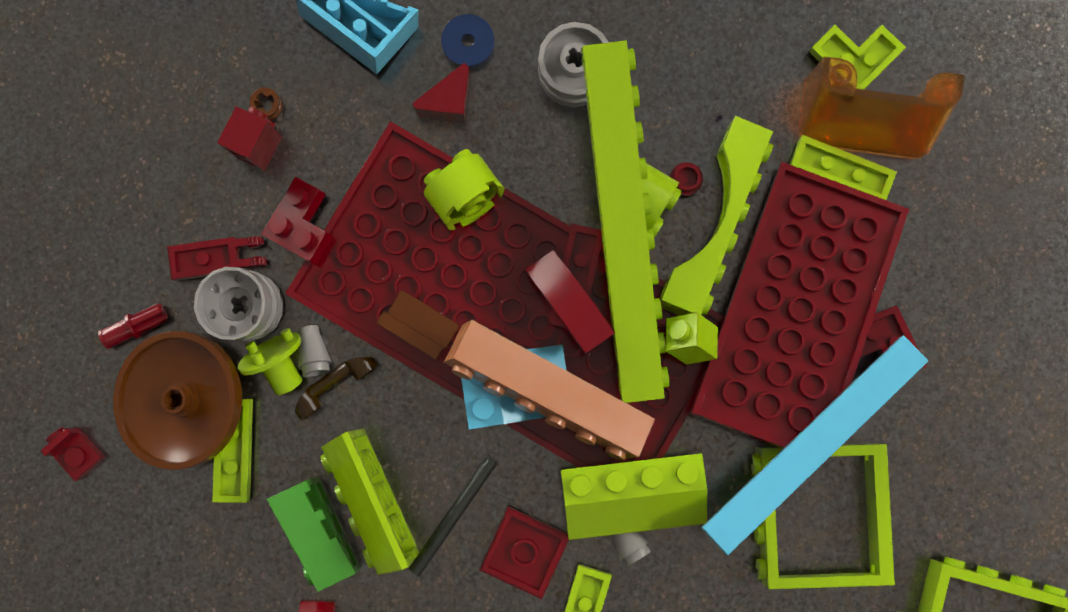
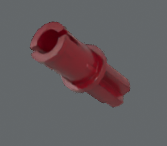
[98,304,168,349]

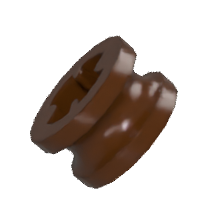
[249,87,283,120]

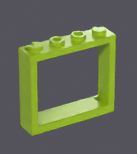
[751,443,895,589]
[918,556,1068,612]

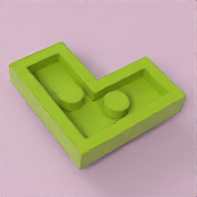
[809,25,906,97]

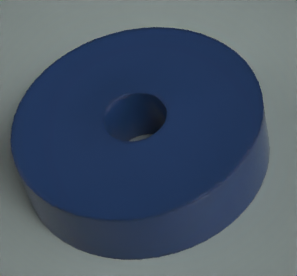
[441,14,495,70]

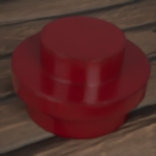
[670,162,703,196]

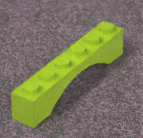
[659,116,774,316]

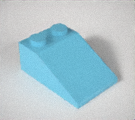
[461,345,566,429]

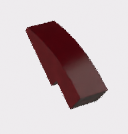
[525,250,615,354]

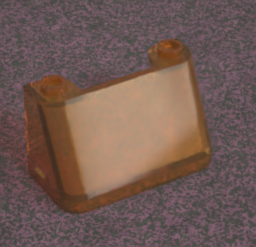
[799,57,965,159]

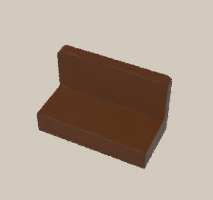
[377,291,459,361]

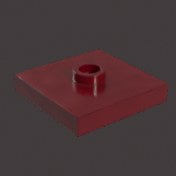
[479,506,569,600]

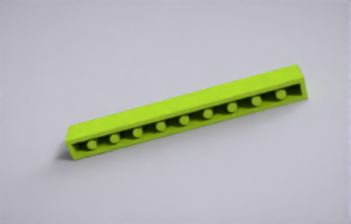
[581,40,669,403]

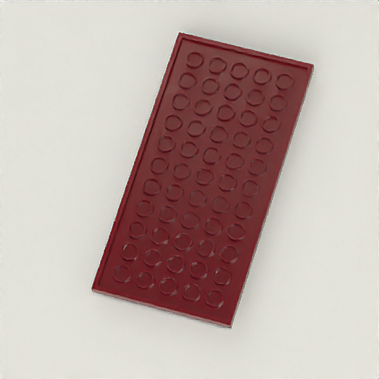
[285,121,725,468]

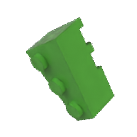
[267,476,361,592]

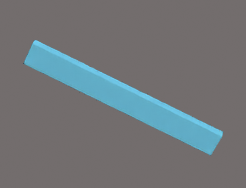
[701,335,928,555]

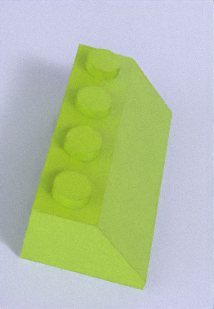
[560,453,707,540]

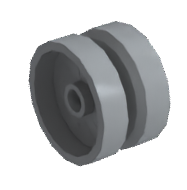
[538,22,609,107]

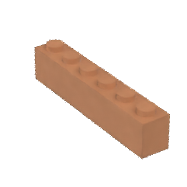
[444,320,655,461]

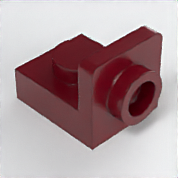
[40,427,106,481]

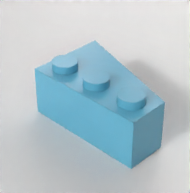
[296,0,418,74]

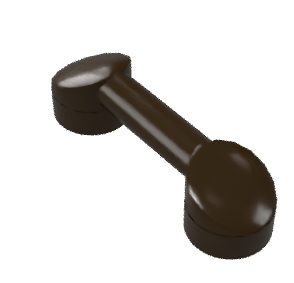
[295,357,379,421]

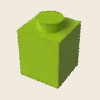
[666,312,718,365]

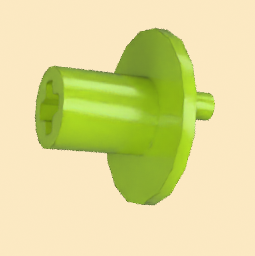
[237,328,302,395]

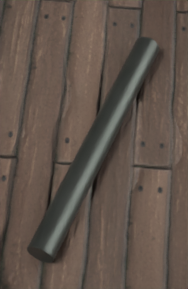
[409,456,498,577]

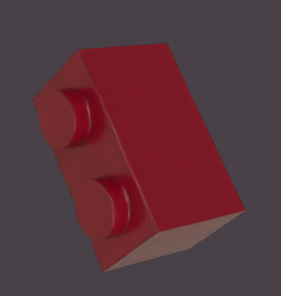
[217,106,282,172]

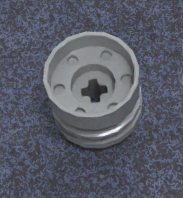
[194,267,283,341]

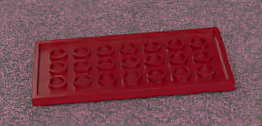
[690,162,909,464]

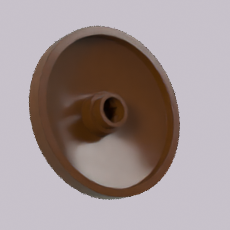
[113,331,242,470]

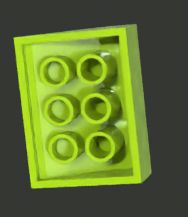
[320,428,419,575]

